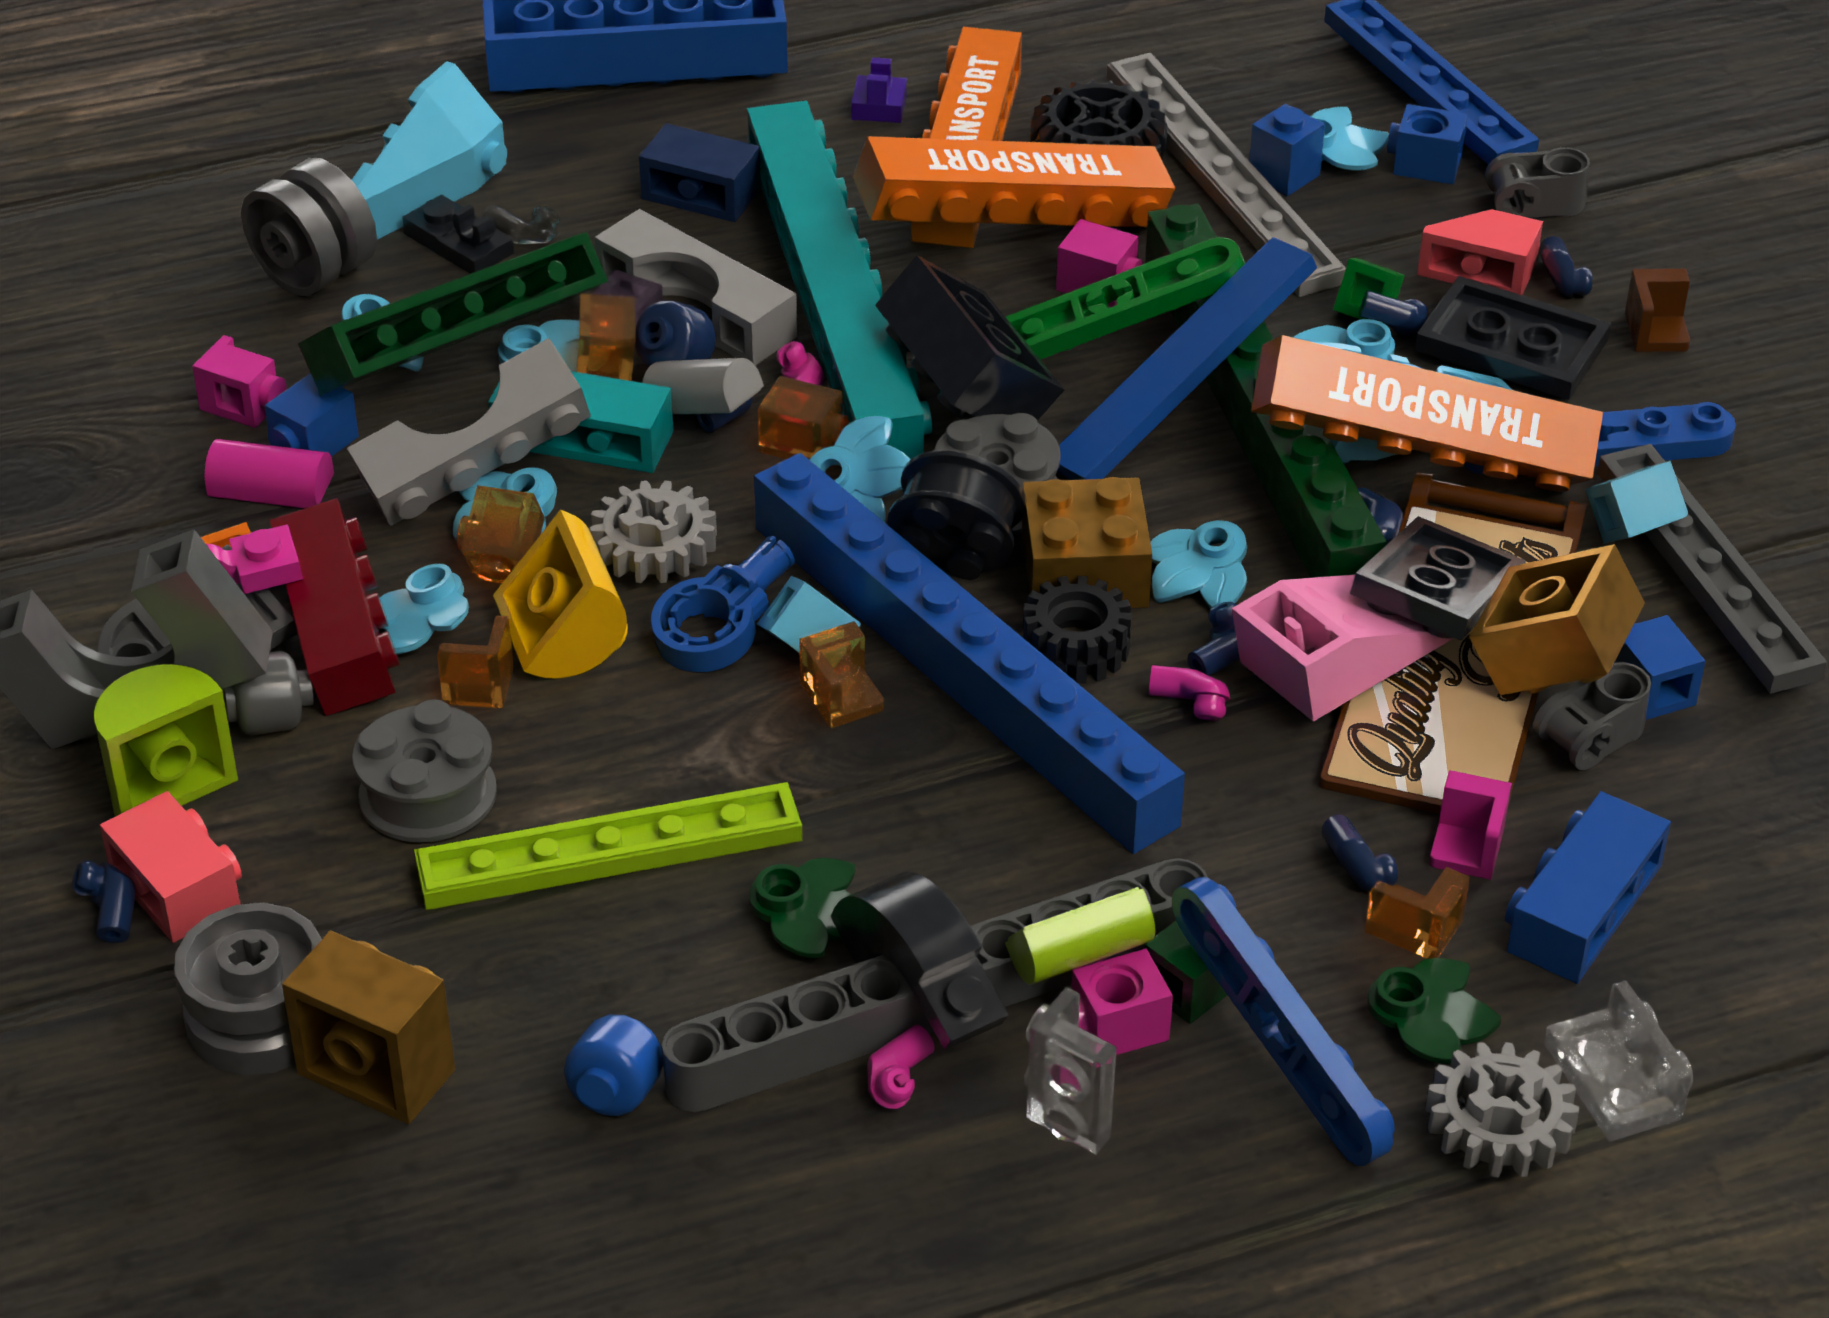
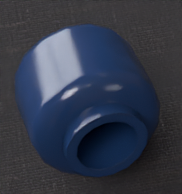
[634,301,716,367]

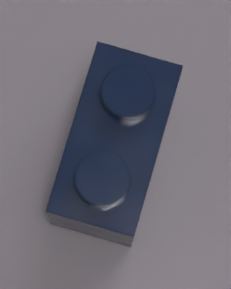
[639,123,761,222]

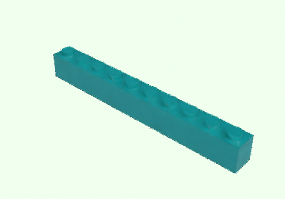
[747,100,932,459]

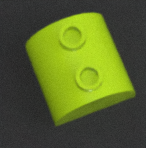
[94,664,238,817]

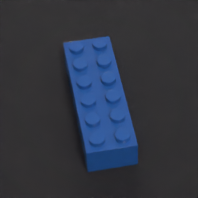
[483,0,788,93]

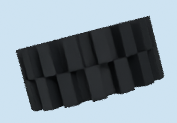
[1023,576,1132,684]

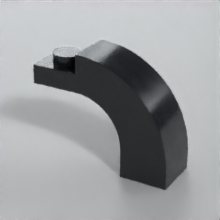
[830,872,1009,1050]

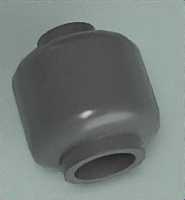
[222,651,313,736]

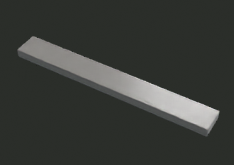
[1106,53,1346,297]

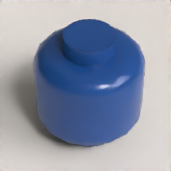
[564,1014,663,1116]

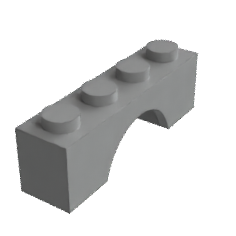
[594,209,797,365]
[347,338,591,526]

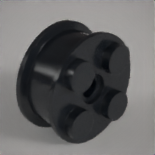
[887,450,1027,580]

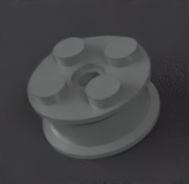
[934,413,1060,535]
[352,700,497,842]

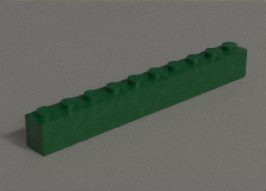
[1145,204,1387,578]

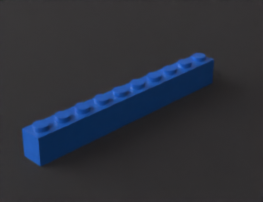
[754,453,1185,855]

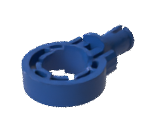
[651,536,795,672]

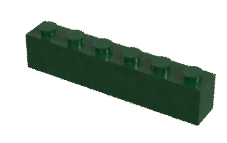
[298,231,608,396]

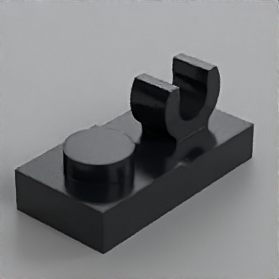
[402,194,514,274]

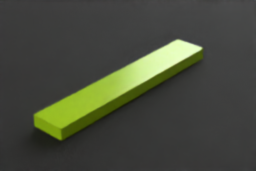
[414,782,803,910]

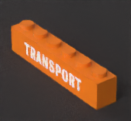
[911,27,1022,248]
[853,136,1175,227]
[1251,335,1603,492]

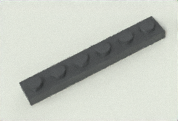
[1597,444,1827,694]

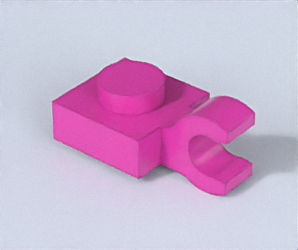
[206,524,303,594]

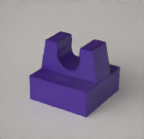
[852,58,907,123]

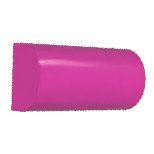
[205,439,334,508]

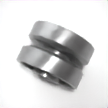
[240,158,377,297]
[175,903,322,1075]

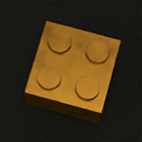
[1021,477,1152,608]
[1469,544,1645,695]
[282,930,455,1125]

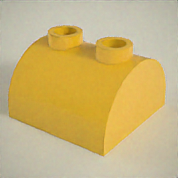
[493,509,628,679]

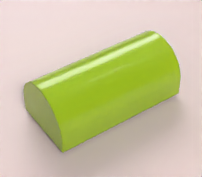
[1005,887,1155,985]

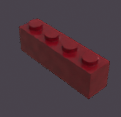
[270,498,400,716]

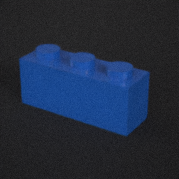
[1505,791,1671,984]

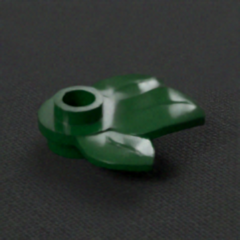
[749,858,856,958]
[1367,958,1501,1064]

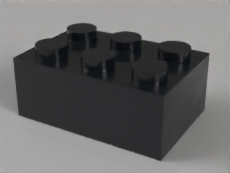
[875,255,1064,421]

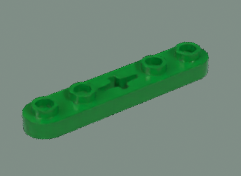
[1006,237,1245,360]

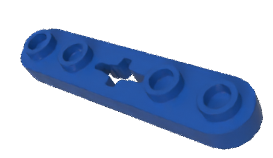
[1464,402,1736,475]
[1172,877,1395,1166]

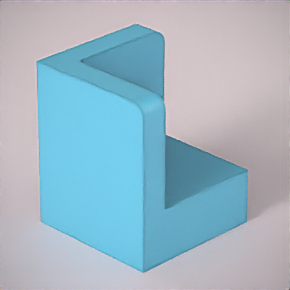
[1585,461,1688,543]
[757,576,861,670]

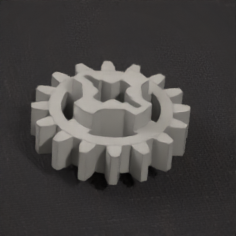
[590,480,717,583]
[1426,1042,1579,1177]

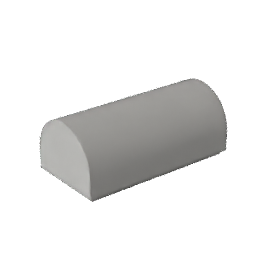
[643,358,764,415]

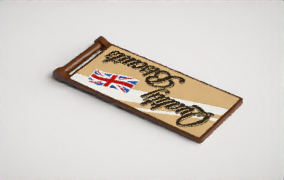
[1320,470,1588,814]

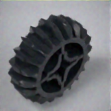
[1030,79,1167,159]

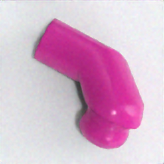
[776,341,825,415]
[1149,665,1230,721]
[867,1024,935,1109]

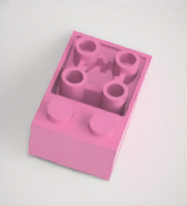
[1232,575,1454,722]

